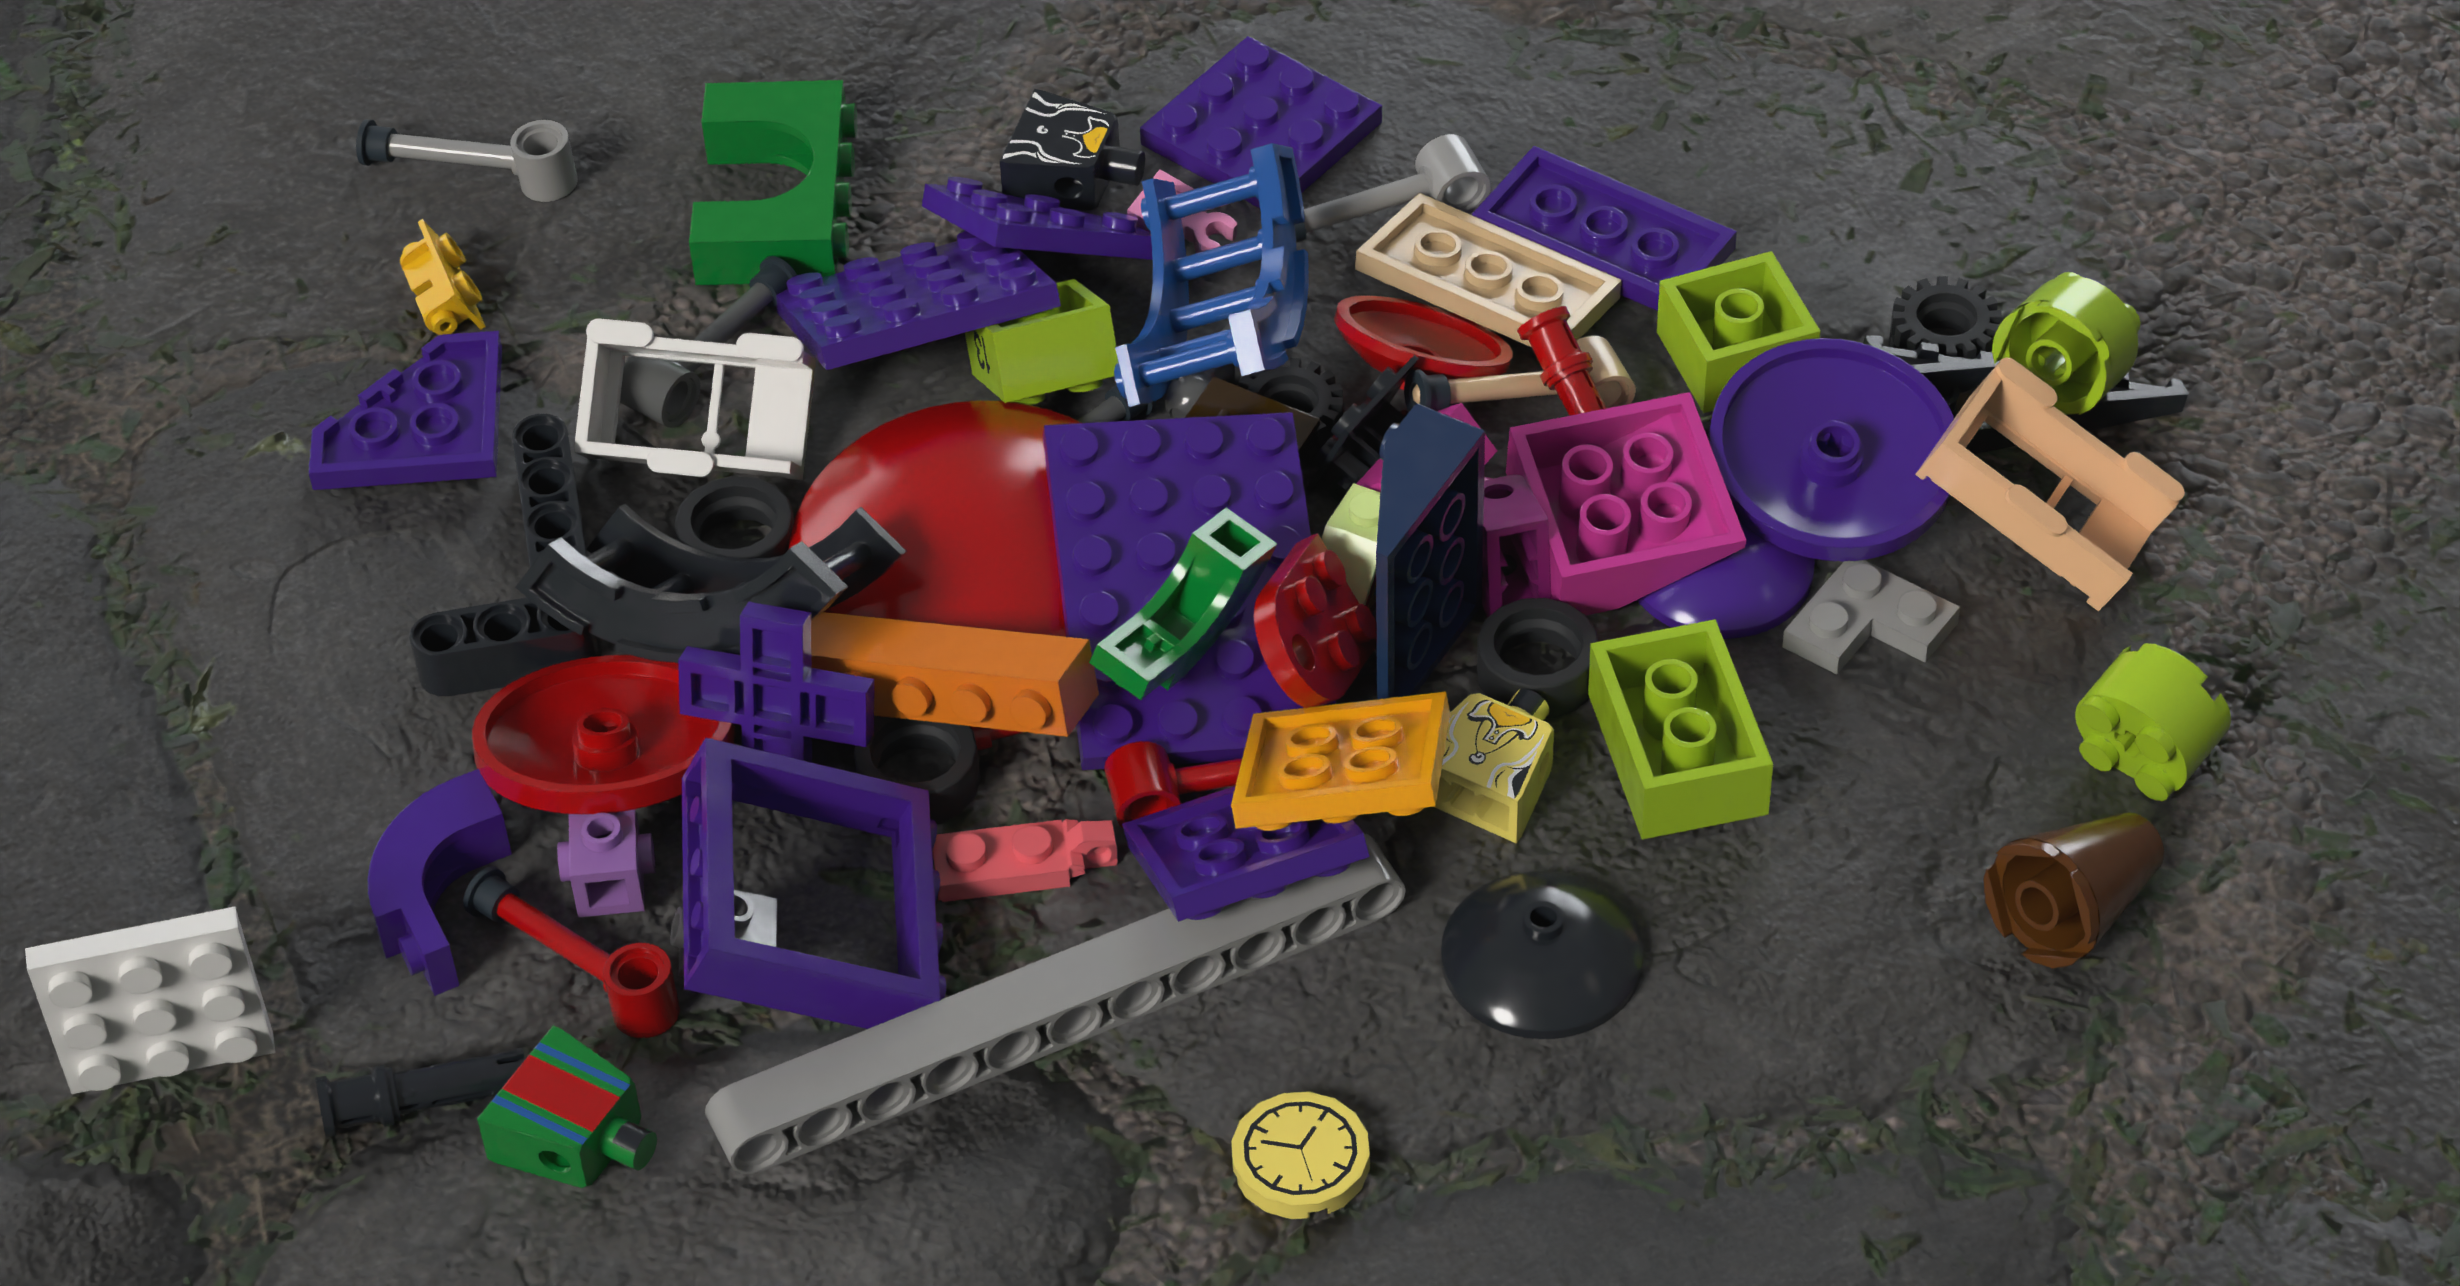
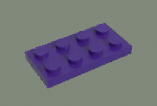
[1472,146,1737,311]

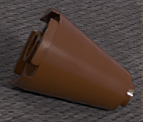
[1983,812,2164,968]

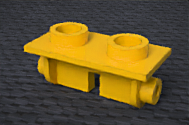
[400,219,486,335]

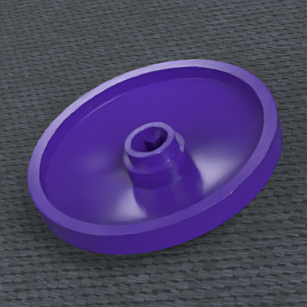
[1708,338,1954,562]

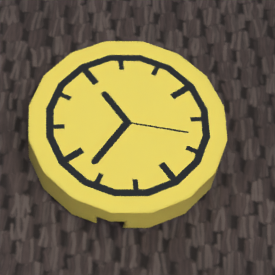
[1231,1092,1370,1219]

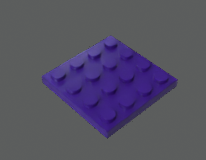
[776,231,1061,370]

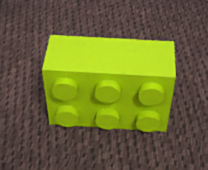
[1588,619,1773,840]

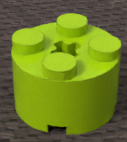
[1992,272,2141,415]
[2075,643,2231,801]

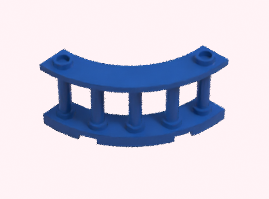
[1114,143,1309,407]

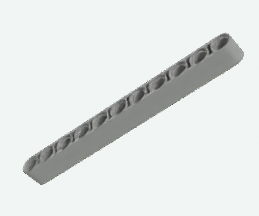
[705,834,1406,1174]

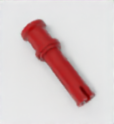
[1517,306,1607,416]

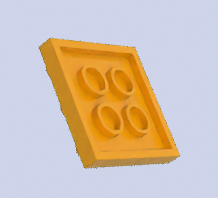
[1231,692,1450,831]

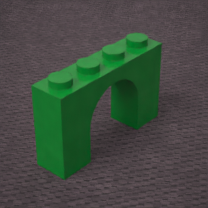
[689,80,857,285]

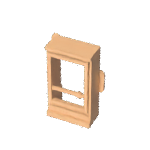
[1915,358,2185,611]

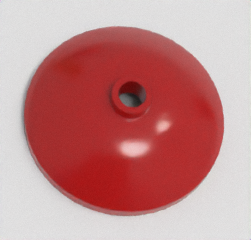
[1334,296,1513,390]

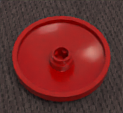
[472,655,735,814]

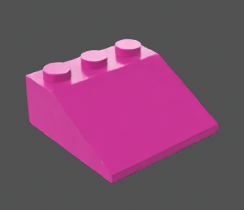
[1506,392,1746,615]

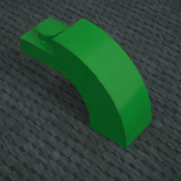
[1089,507,1277,700]

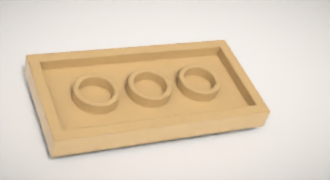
[1355,193,1622,347]

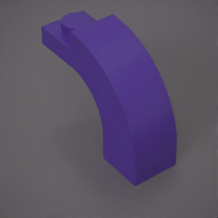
[367,768,512,996]

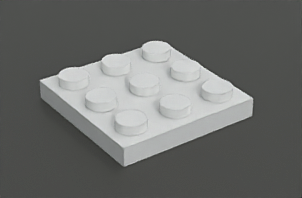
[25,907,275,1094]

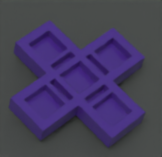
[678,602,874,763]

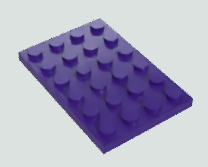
[1043,412,1336,770]

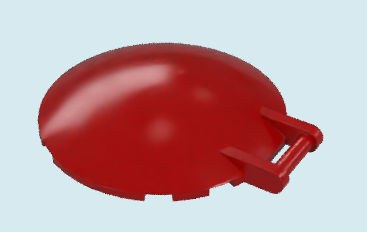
[788,400,1081,751]

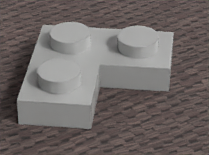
[1782,560,1960,675]

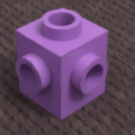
[557,809,655,918]

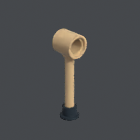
[1404,336,1636,412]

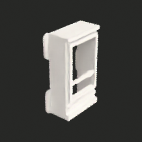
[574,319,817,480]

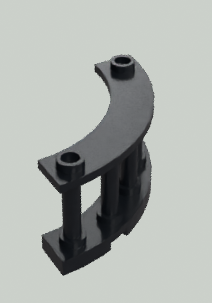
[516,504,906,663]

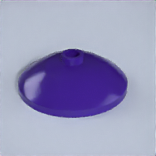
[1637,519,1815,639]

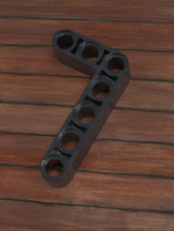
[409,414,602,697]

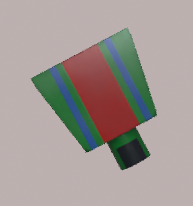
[477,1025,657,1188]

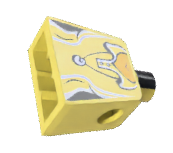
[1435,689,1554,844]

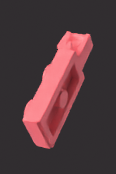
[933,819,1117,902]

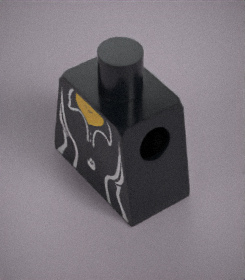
[1000,89,1145,210]

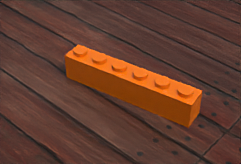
[811,612,1099,737]

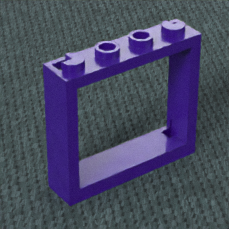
[682,738,946,1029]

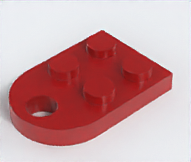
[1254,533,1377,708]

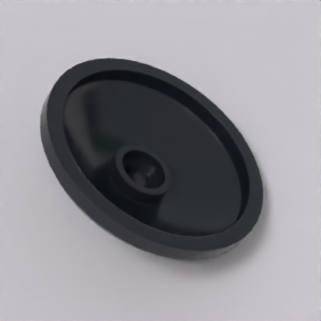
[1441,871,1643,1039]

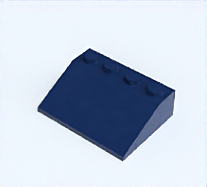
[1376,403,1485,699]

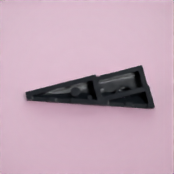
[1863,335,2189,454]

